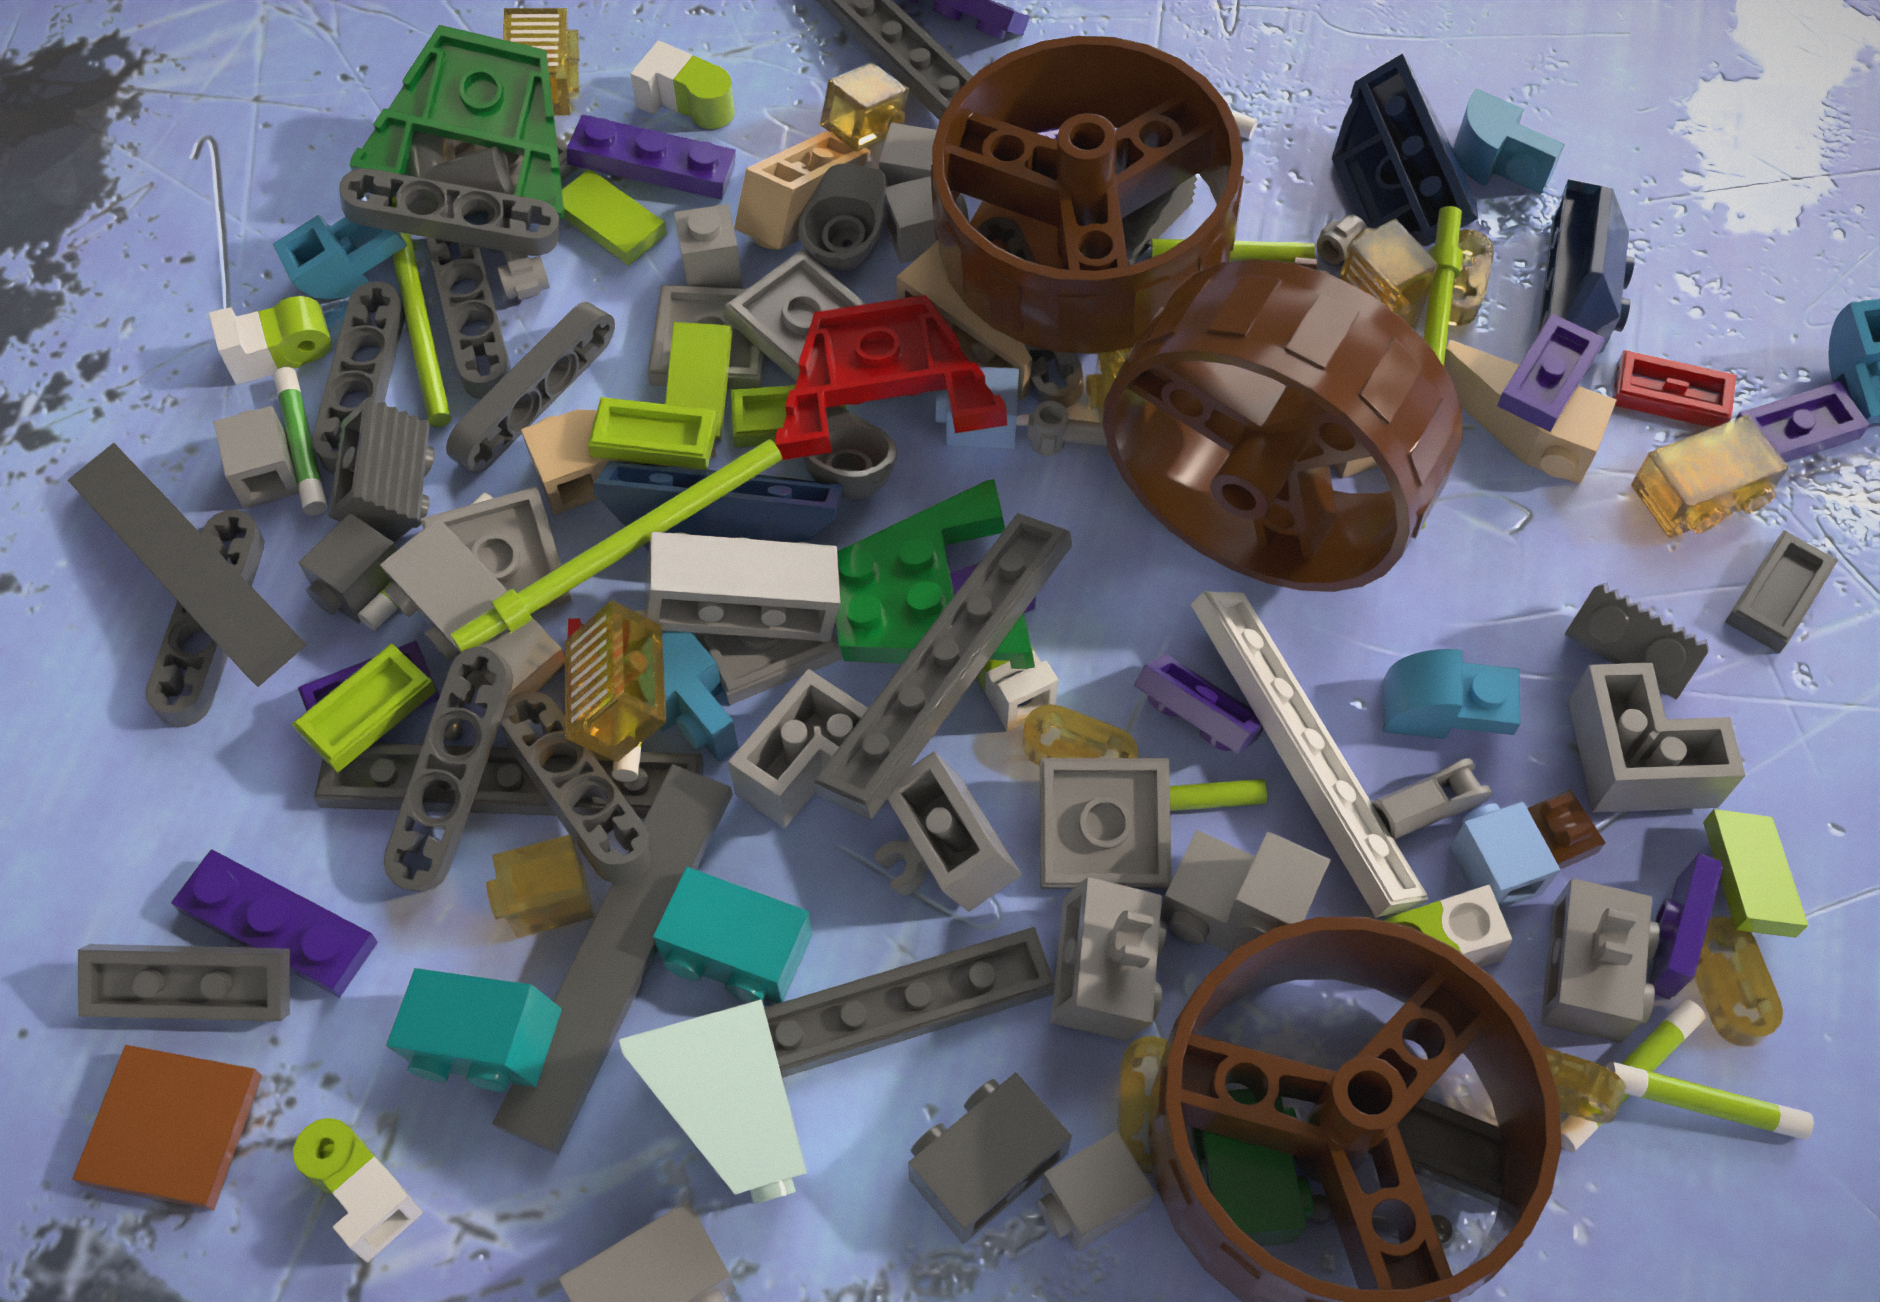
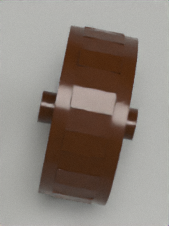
[930,36,1244,354]
[1103,259,1463,592]
[1148,917,1561,1302]

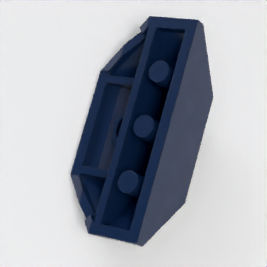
[1332,53,1478,247]
[1537,179,1635,354]
[594,461,844,551]

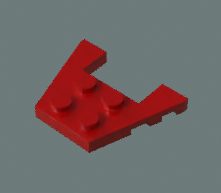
[775,295,1008,460]

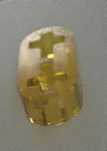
[1449,229,1494,326]
[1022,704,1139,766]
[1694,917,1783,1046]
[1117,1036,1167,1174]
[1541,1045,1627,1123]

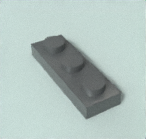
[78,944,290,1021]

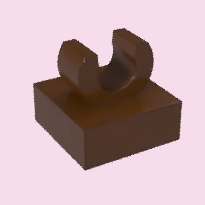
[1527,789,1606,869]

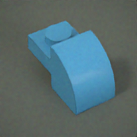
[1454,88,1565,194]
[273,214,407,299]
[1828,298,1880,424]
[643,631,739,762]
[1383,649,1521,739]

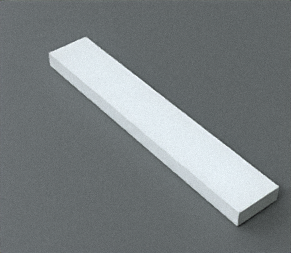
[1190,591,1429,917]

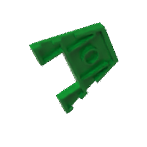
[349,25,565,221]
[836,479,1035,669]

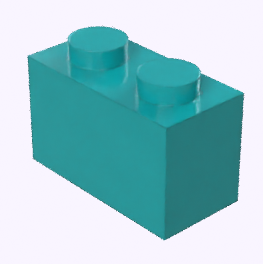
[653,866,813,1004]
[386,968,562,1092]

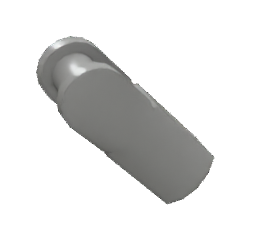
[1372,758,1493,840]

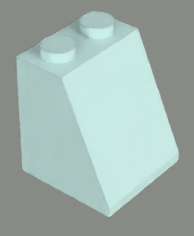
[619,999,807,1204]

